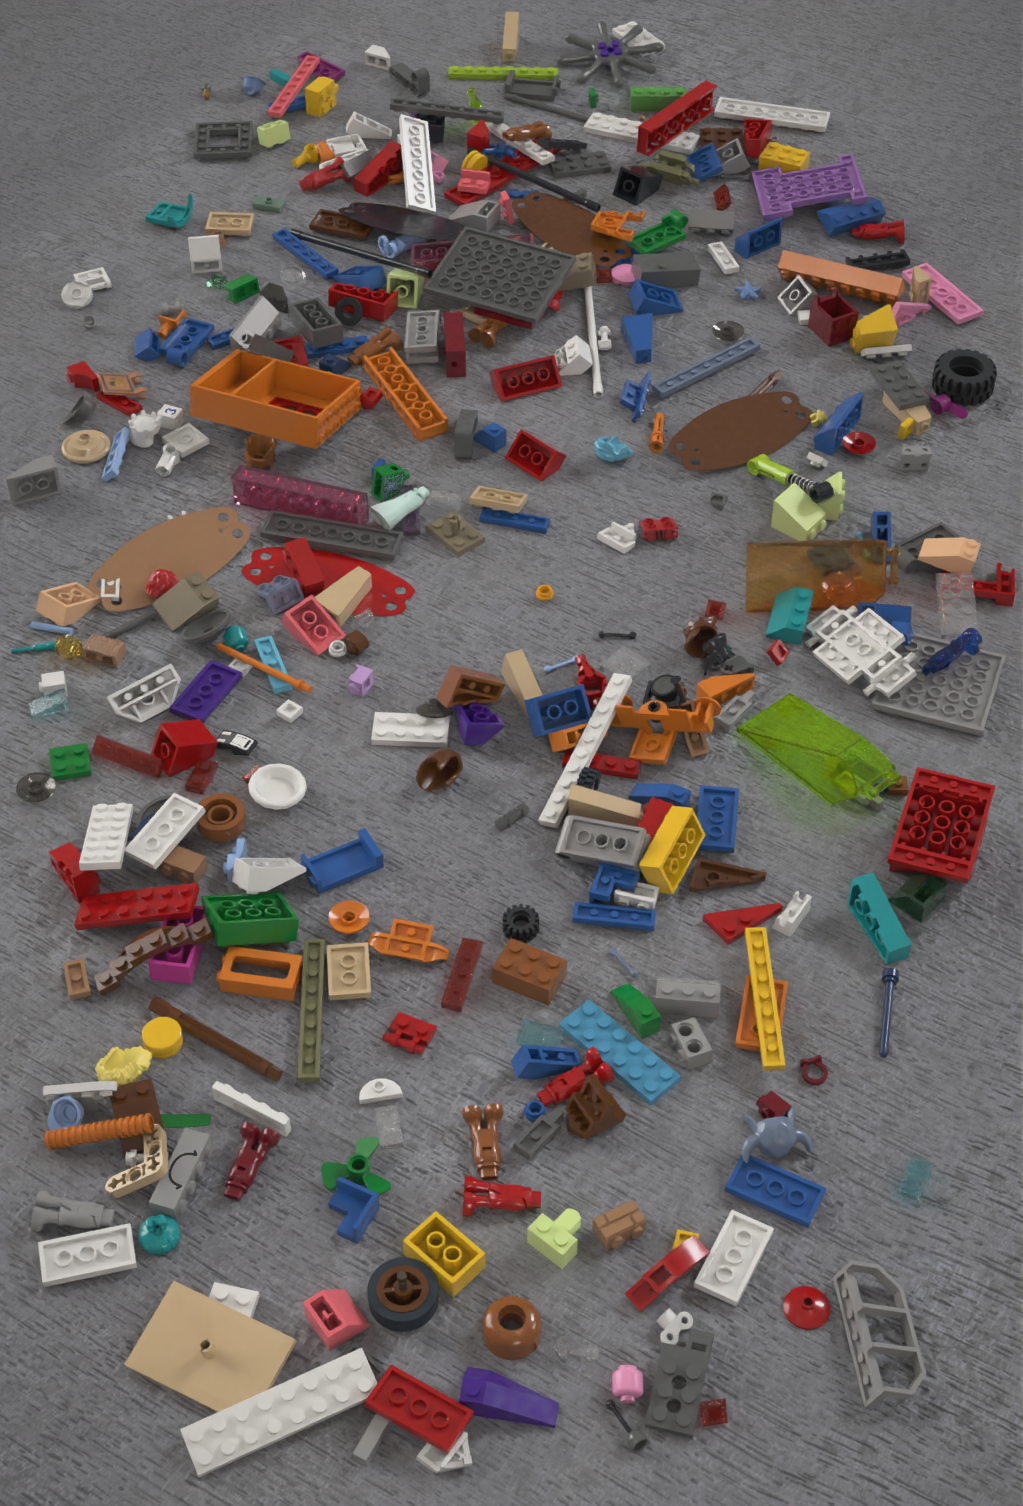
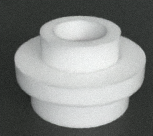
[328,640,347,657]

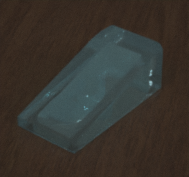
[29,689,69,718]

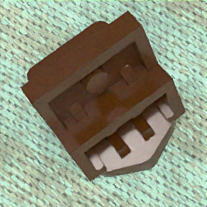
[565,1075,626,1139]

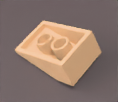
[917,537,981,579]
[36,582,101,627]

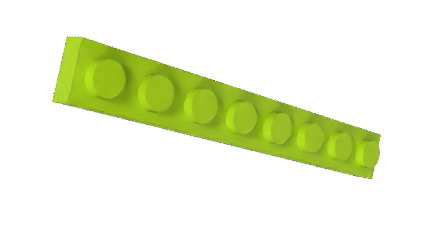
[448,66,558,80]

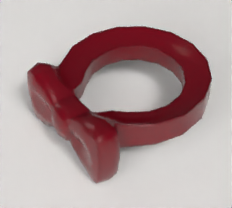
[800,1055,828,1085]

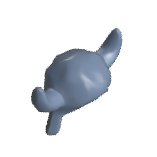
[742,1108,813,1163]

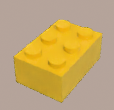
[758,142,810,174]
[403,1211,486,1297]

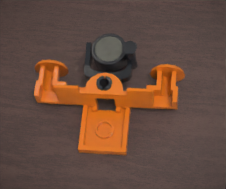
[610,674,721,765]

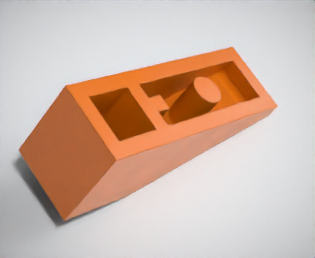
[696,673,755,705]
[548,722,608,752]

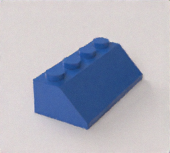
[816,196,886,237]
[813,392,864,455]

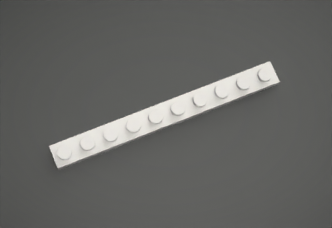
[538,673,632,828]

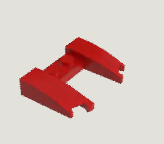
[941,563,1015,607]

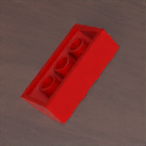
[489,355,562,402]

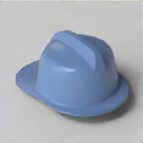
[240,76,266,95]

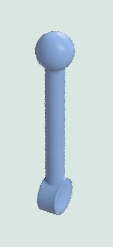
[544,656,576,673]

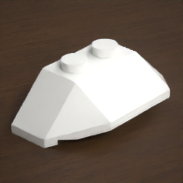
[106,664,181,723]

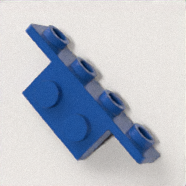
[619,371,652,422]

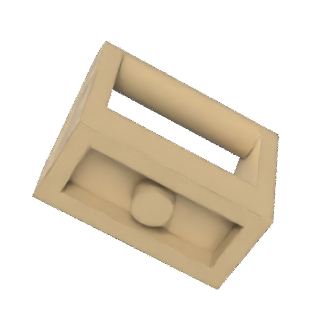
[909,266,932,304]

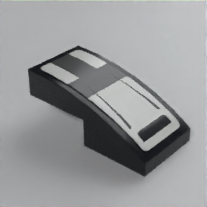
[216,730,258,756]

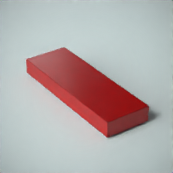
[96,390,143,418]

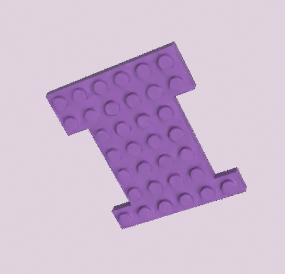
[751,153,868,221]

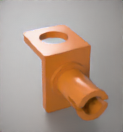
[157,310,188,339]

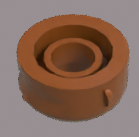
[196,793,246,843]
[482,1296,542,1360]

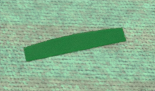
[160,1114,211,1128]

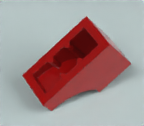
[66,361,100,393]

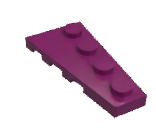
[297,51,345,81]

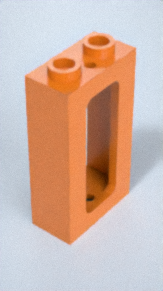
[216,946,303,1001]

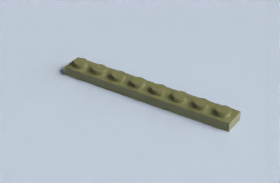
[297,939,325,1083]

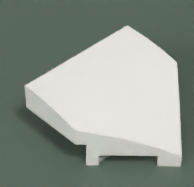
[597,522,636,554]
[416,1431,472,1473]

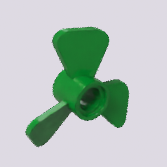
[321,1137,391,1196]

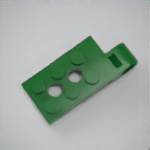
[626,209,688,254]

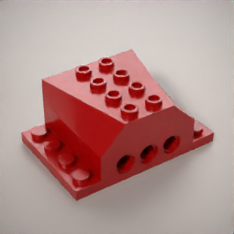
[887,767,996,884]

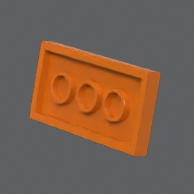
[735,975,788,1052]

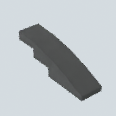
[341,148,377,178]

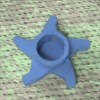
[734,282,761,300]

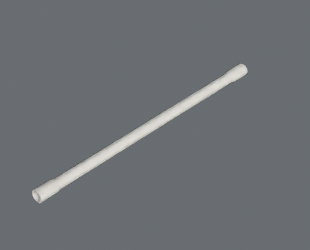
[583,286,603,399]

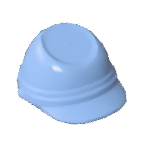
[47,1096,84,1131]

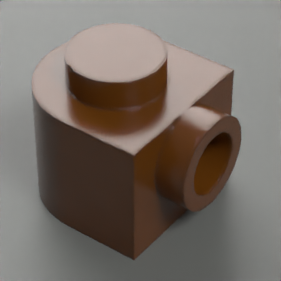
[343,630,369,656]

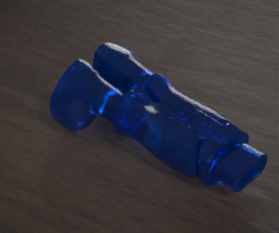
[922,628,983,675]

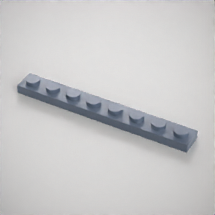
[652,337,760,398]

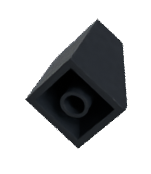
[613,165,663,205]

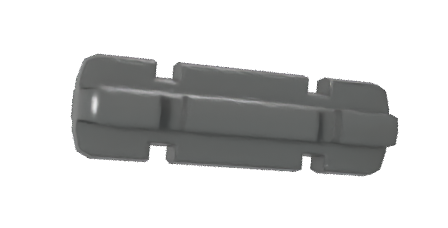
[495,803,529,830]

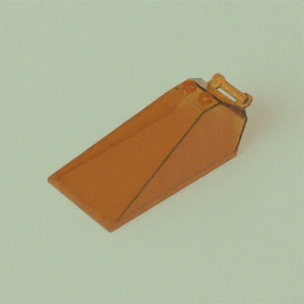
[745,539,900,613]

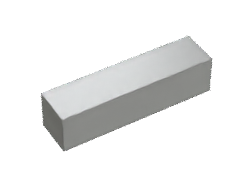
[353,1413,392,1467]

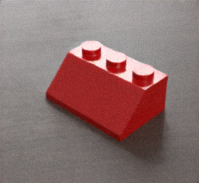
[505,429,567,481]

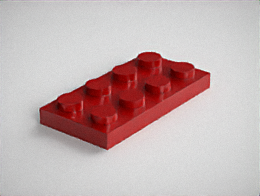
[365,1364,474,1454]

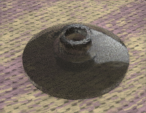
[712,321,744,341]
[416,699,454,718]
[16,772,56,803]

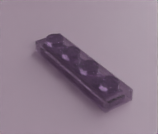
[400,484,420,536]

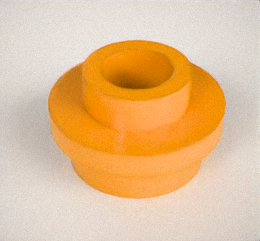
[536,585,554,601]

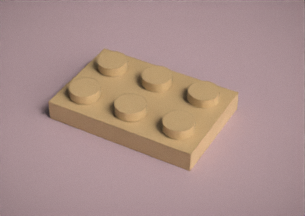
[205,212,255,236]
[469,486,528,513]
[327,942,371,1001]

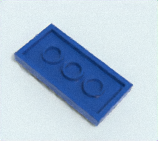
[697,785,739,853]
[725,1155,827,1228]

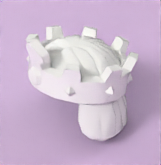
[128,410,162,448]

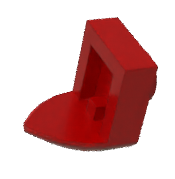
[359,386,384,409]

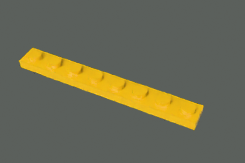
[745,927,785,1071]

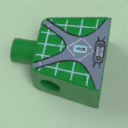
[371,463,410,503]

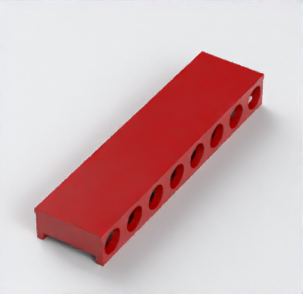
[637,80,717,157]

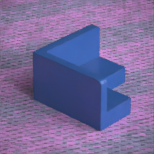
[589,862,640,904]
[328,1177,380,1244]

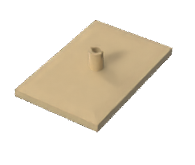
[124,1281,297,1413]

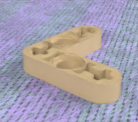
[105,1124,168,1198]

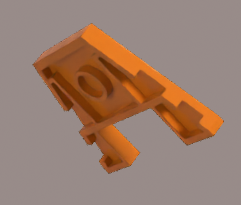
[591,211,646,242]

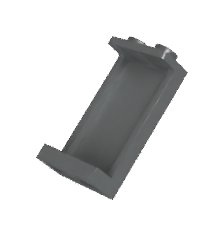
[505,70,561,101]

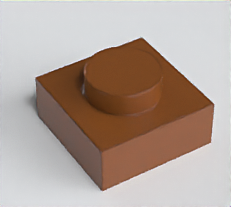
[886,775,908,795]

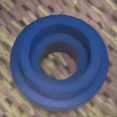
[524,1100,546,1122]

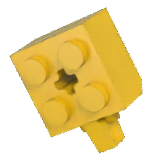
[305,76,339,118]

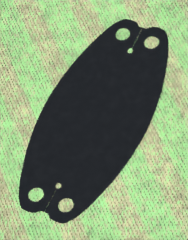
[338,202,465,241]

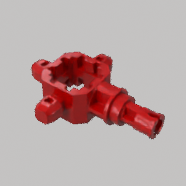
[574,654,609,708]

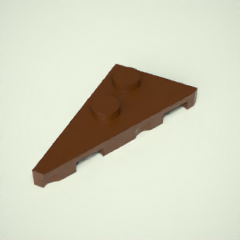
[689,857,767,892]

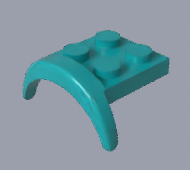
[145,193,193,228]

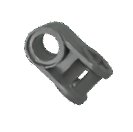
[720,656,754,676]

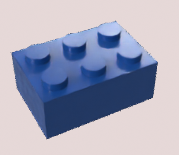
[524,684,592,737]

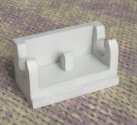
[772,891,812,937]

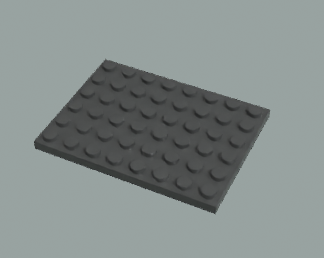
[423,226,577,324]

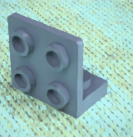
[254,575,305,615]

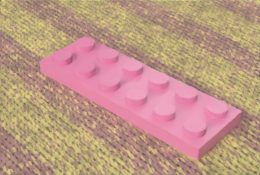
[901,263,984,325]

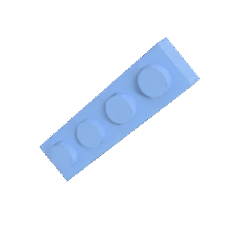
[101,427,130,482]

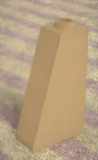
[502,11,519,62]
[882,391,932,435]
[315,566,372,627]
[501,649,542,719]
[568,784,644,826]

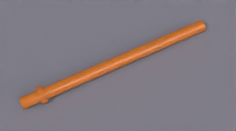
[216,643,313,693]

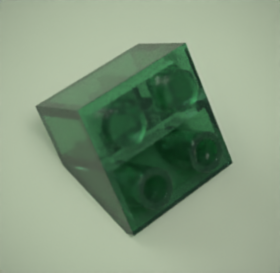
[888,874,948,923]

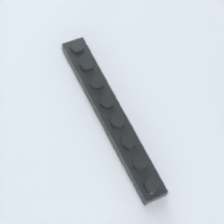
[390,98,504,124]

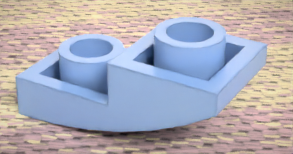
[223,838,247,882]

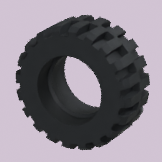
[932,349,997,406]

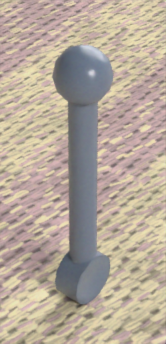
[609,947,639,978]

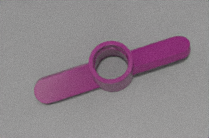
[925,391,968,419]

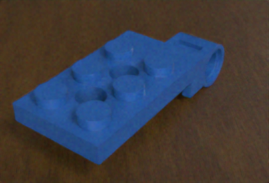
[160,317,215,367]

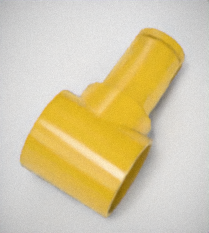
[292,143,319,168]

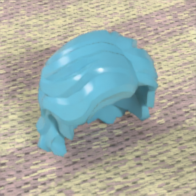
[595,436,633,462]

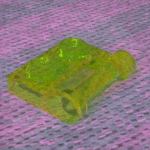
[467,88,481,126]

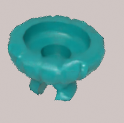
[138,1214,181,1255]

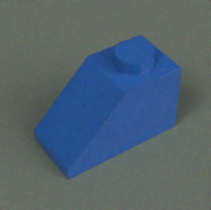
[473,422,506,453]

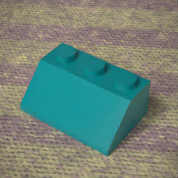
[765,587,814,645]

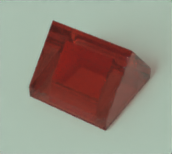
[699,1398,728,1426]

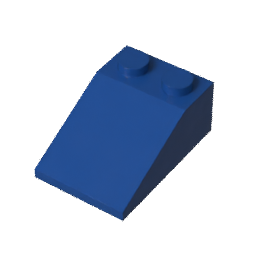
[332,266,387,291]
[627,279,684,316]

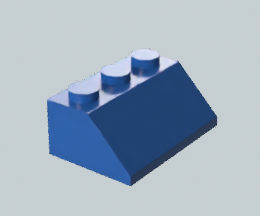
[734,217,783,259]

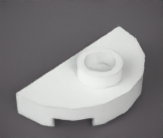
[359,1079,403,1104]

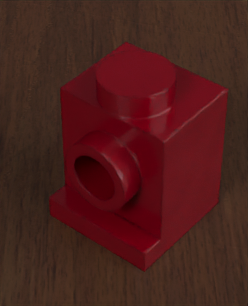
[756,1090,792,1119]

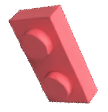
[499,190,515,225]

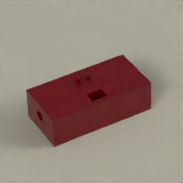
[442,312,466,378]

